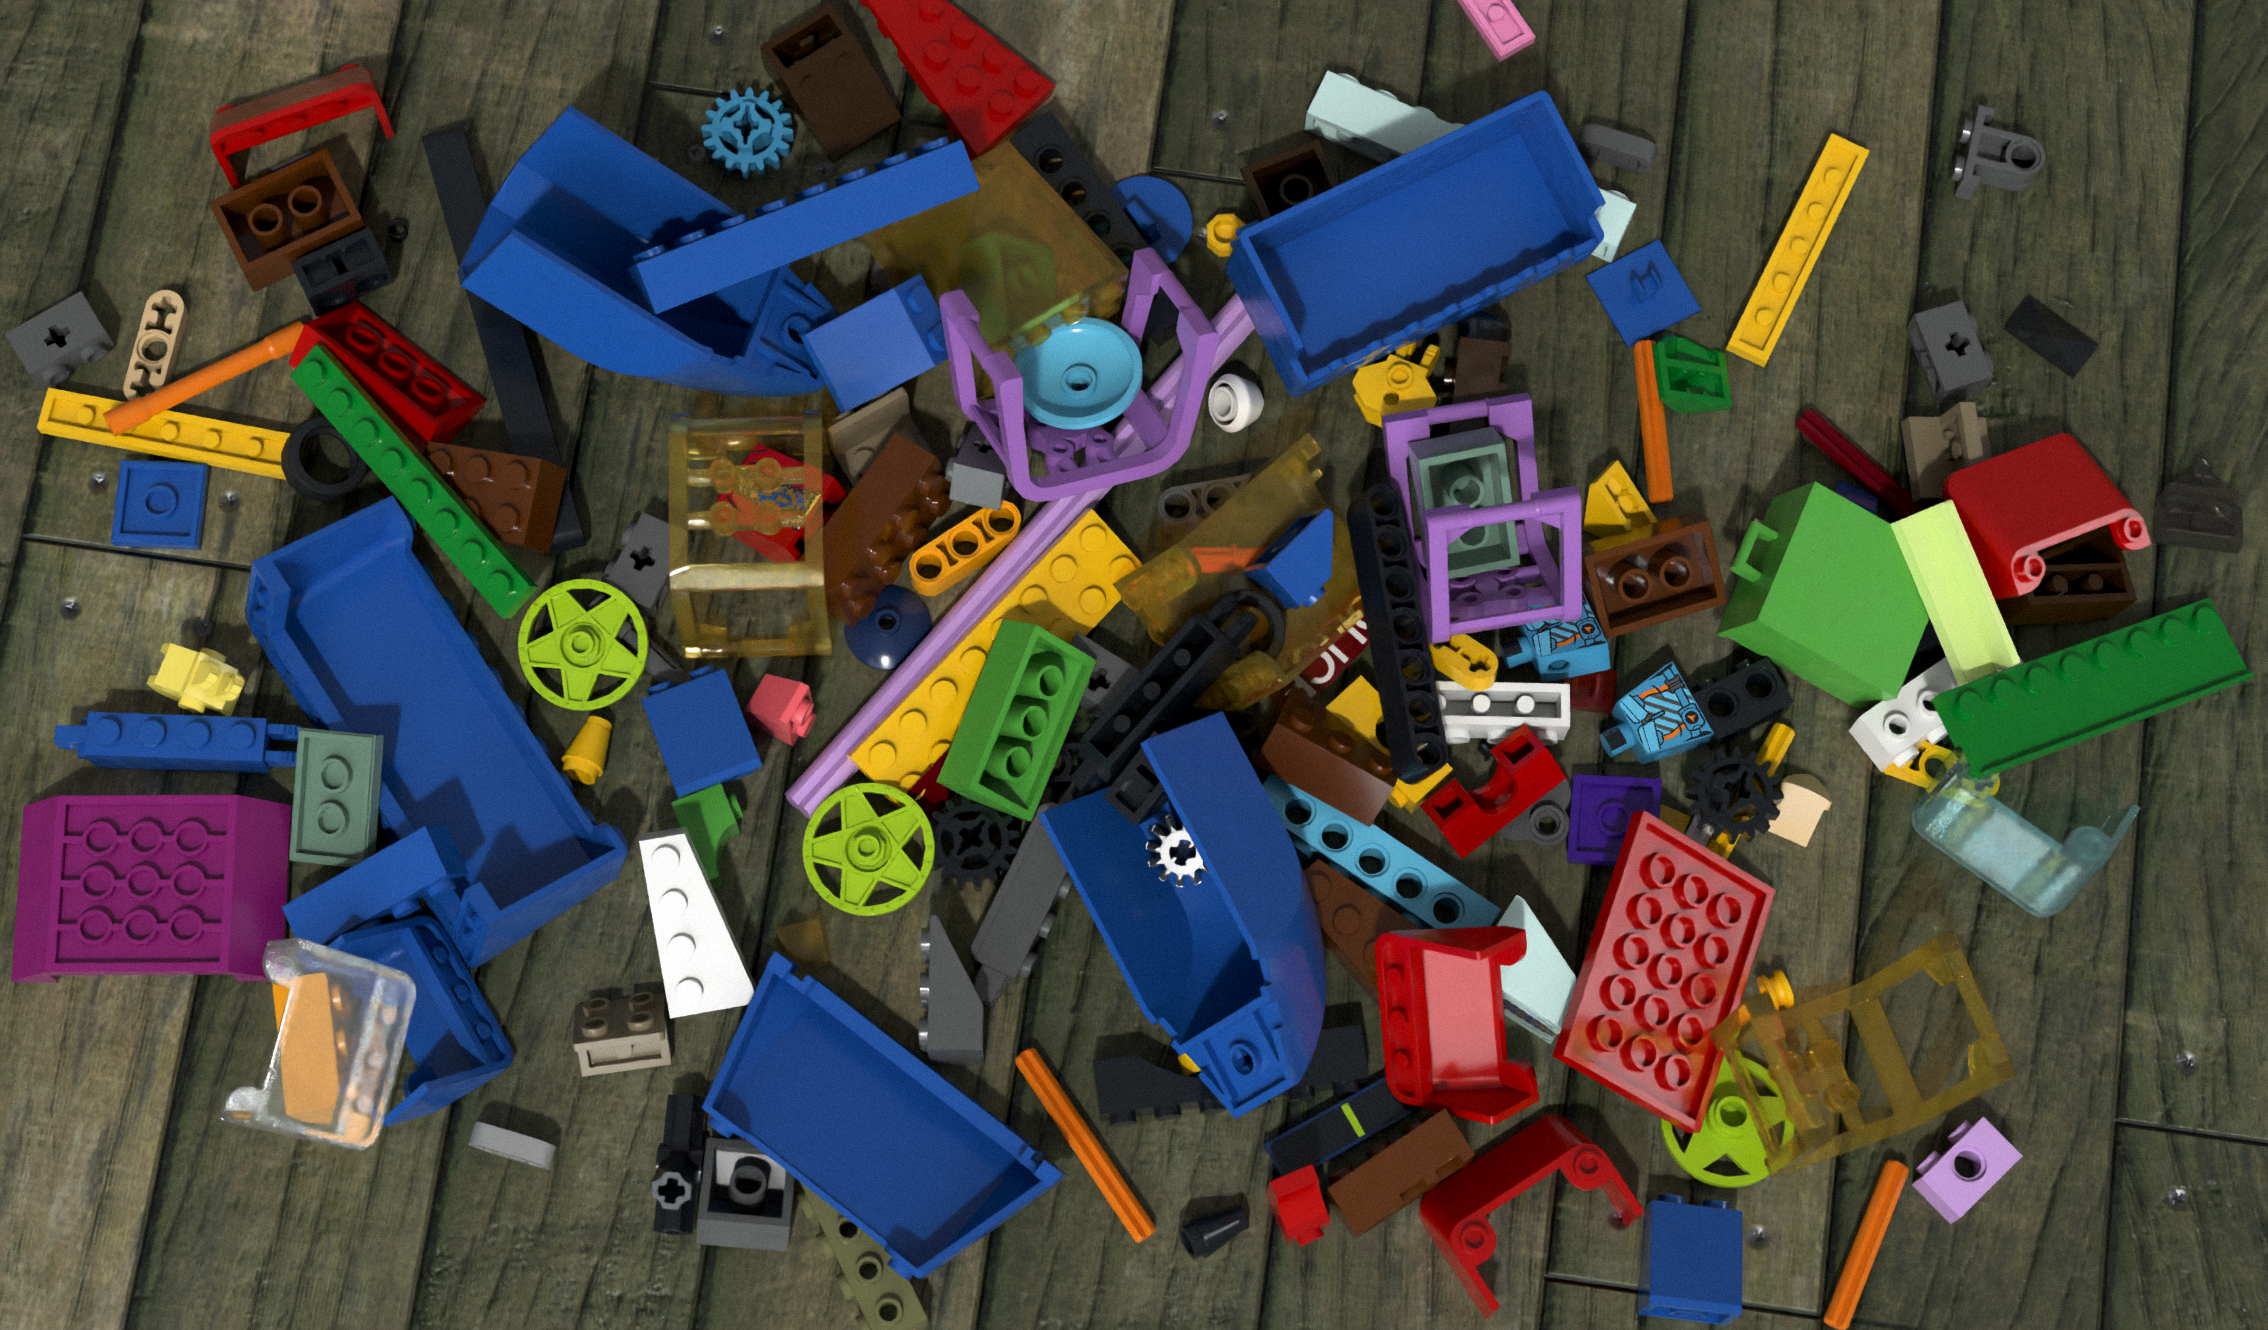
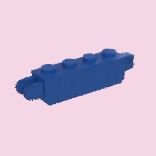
[54,711,304,774]

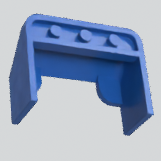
[300,916,513,1127]

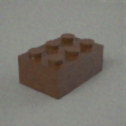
[208,148,366,292]
[413,441,567,554]
[1582,511,1728,639]

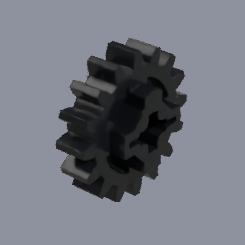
[1685,746,1784,845]
[924,796,1020,892]

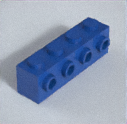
[282,825,469,955]

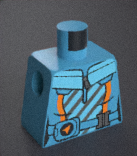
[1499,591,1611,682]
[1599,661,1714,765]

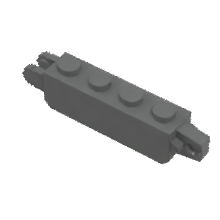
[970,783,1098,1009]

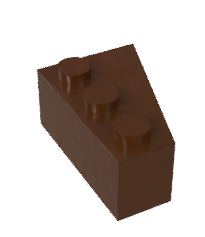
[1253,684,1398,827]
[1324,1108,1476,1240]

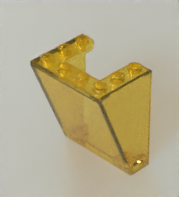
[863,141,1129,400]
[1113,433,1364,712]

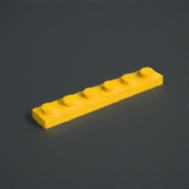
[1725,133,1870,367]
[37,388,301,480]

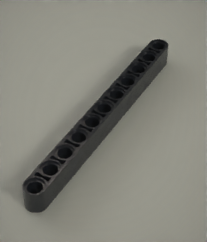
[421,125,587,558]

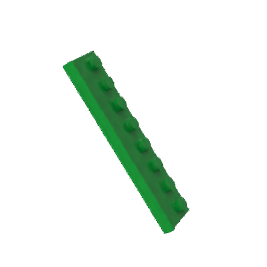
[1931,597,2255,780]

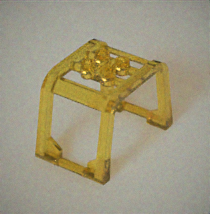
[669,410,833,659]
[1710,931,2017,1178]

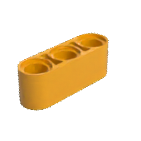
[910,500,1021,596]

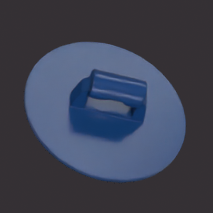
[1092,176,1193,271]

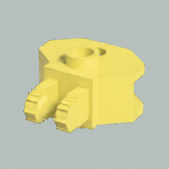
[146,643,246,717]

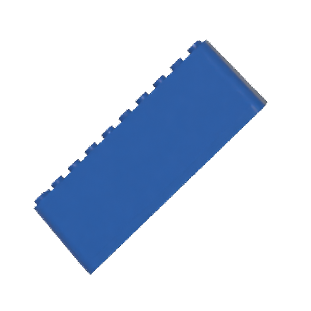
[245,495,628,969]

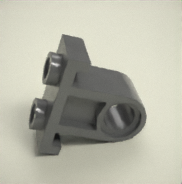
[1950,105,2045,200]

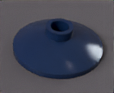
[844,586,932,671]

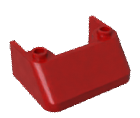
[1419,1114,1645,1320]

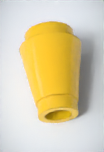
[561,716,612,785]

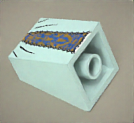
[1496,895,1578,1044]

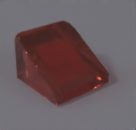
[1563,669,1617,714]

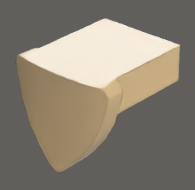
[1768,774,1832,847]

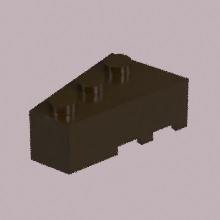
[1438,337,1512,437]
[1995,524,2137,625]

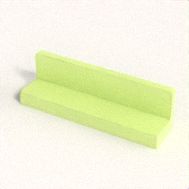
[1890,499,2020,686]

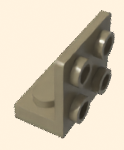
[828,387,932,489]

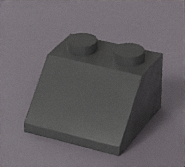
[696,1137,795,1252]

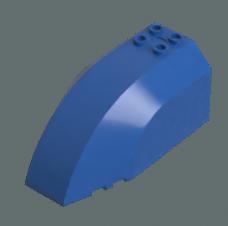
[457,105,840,398]
[1038,711,1326,1119]

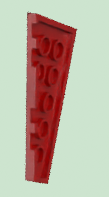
[858,0,1056,165]

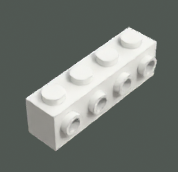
[1849,657,2024,772]
[1411,681,1570,746]

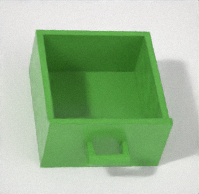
[1716,481,1930,709]

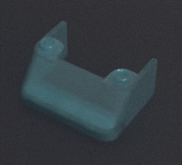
[1912,746,2141,918]

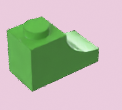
[671,783,744,890]

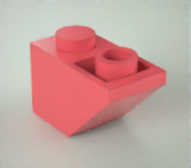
[744,674,817,747]

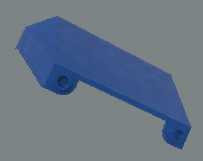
[702,951,1067,1280]

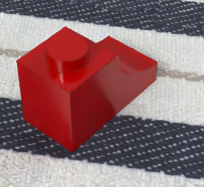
[1265,1164,1331,1247]

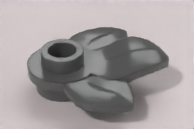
[1498,779,1572,847]

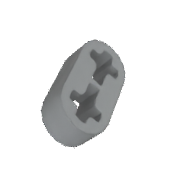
[468,1122,557,1170]

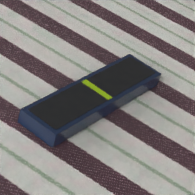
[1263,1076,1423,1177]

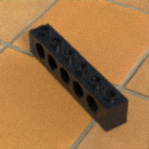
[1009,110,1179,348]

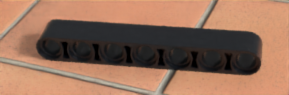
[1346,483,1448,785]

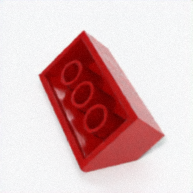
[288,301,486,458]

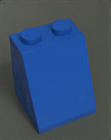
[800,273,948,414]
[641,665,762,799]
[1636,1194,1743,1326]

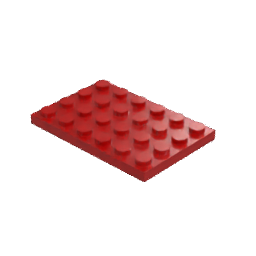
[1552,810,1776,1134]

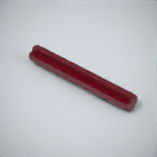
[1796,408,1926,520]

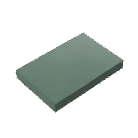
[289,728,384,867]

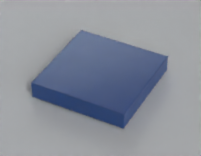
[111,459,210,551]

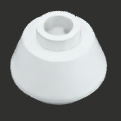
[1208,374,1264,433]

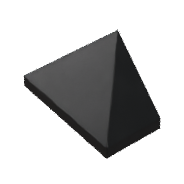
[2004,296,2099,379]

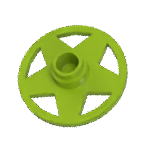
[518,579,649,711]
[802,783,936,916]
[1659,1054,1794,1188]

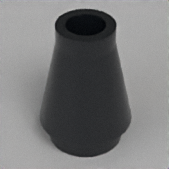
[1178,1204,1249,1259]

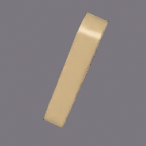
[123,290,188,401]

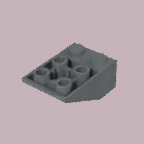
[919,915,985,1066]

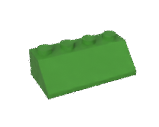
[936,620,1097,822]

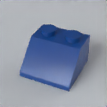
[1243,507,1333,610]

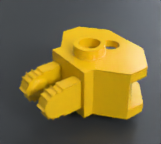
[1352,341,1441,431]

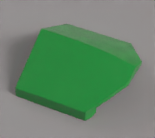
[1652,335,1732,414]

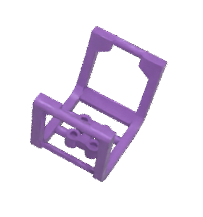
[939,248,1220,502]
[1381,392,1582,644]

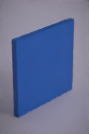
[1585,239,1701,348]

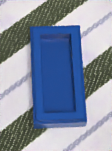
[1833,479,1878,515]

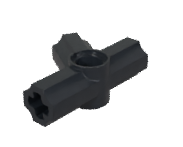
[652,1094,706,1236]

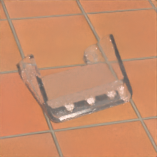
[218,938,416,1150]

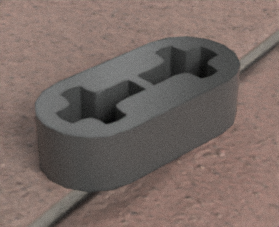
[1576,124,1658,173]

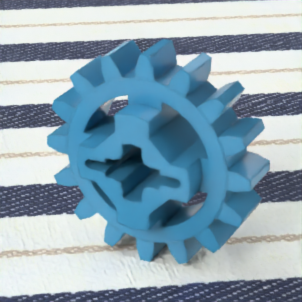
[701,87,794,180]

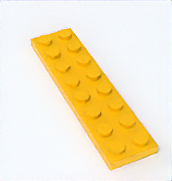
[846,508,1149,809]

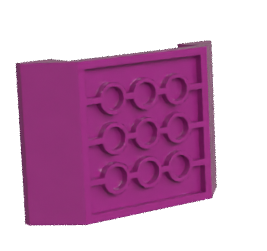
[11,795,293,983]

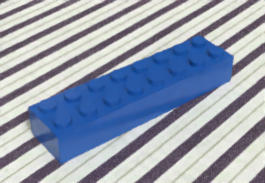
[625,136,981,315]

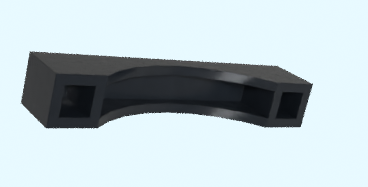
[1093,1024,1369,1127]

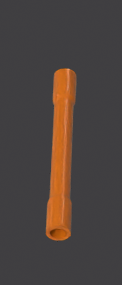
[103,321,304,437]

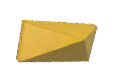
[1583,460,1658,539]

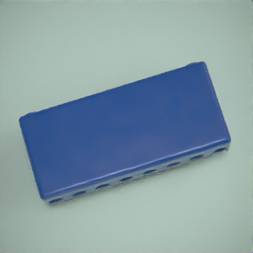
[1225,91,1606,398]

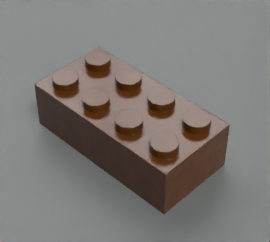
[792,433,952,629]

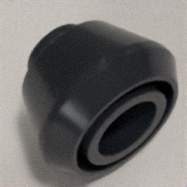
[1455,311,1512,346]

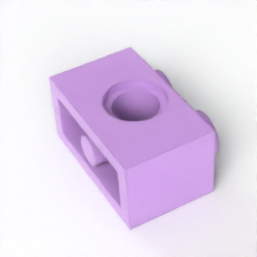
[1912,1116,2022,1224]

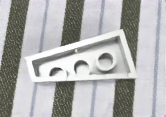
[639,827,757,1018]

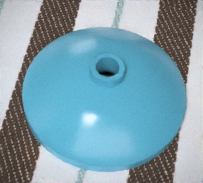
[1014,317,1143,430]

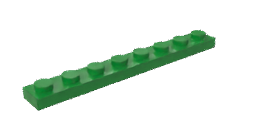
[290,344,538,619]

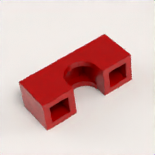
[1420,723,1567,859]

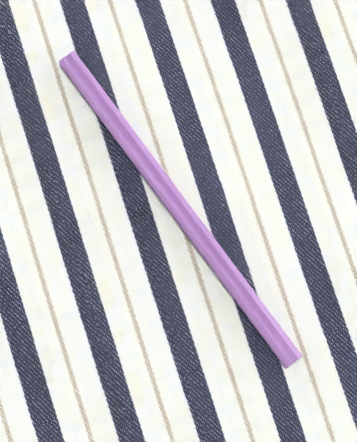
[785,292,1255,819]

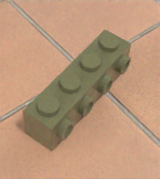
[796,1181,929,1330]

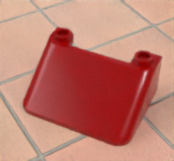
[209,64,395,191]
[1942,433,2152,600]
[1375,926,1539,1125]

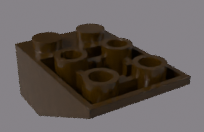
[760,3,903,164]

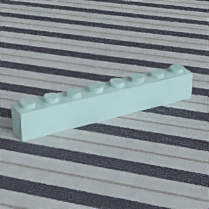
[1304,70,1637,263]

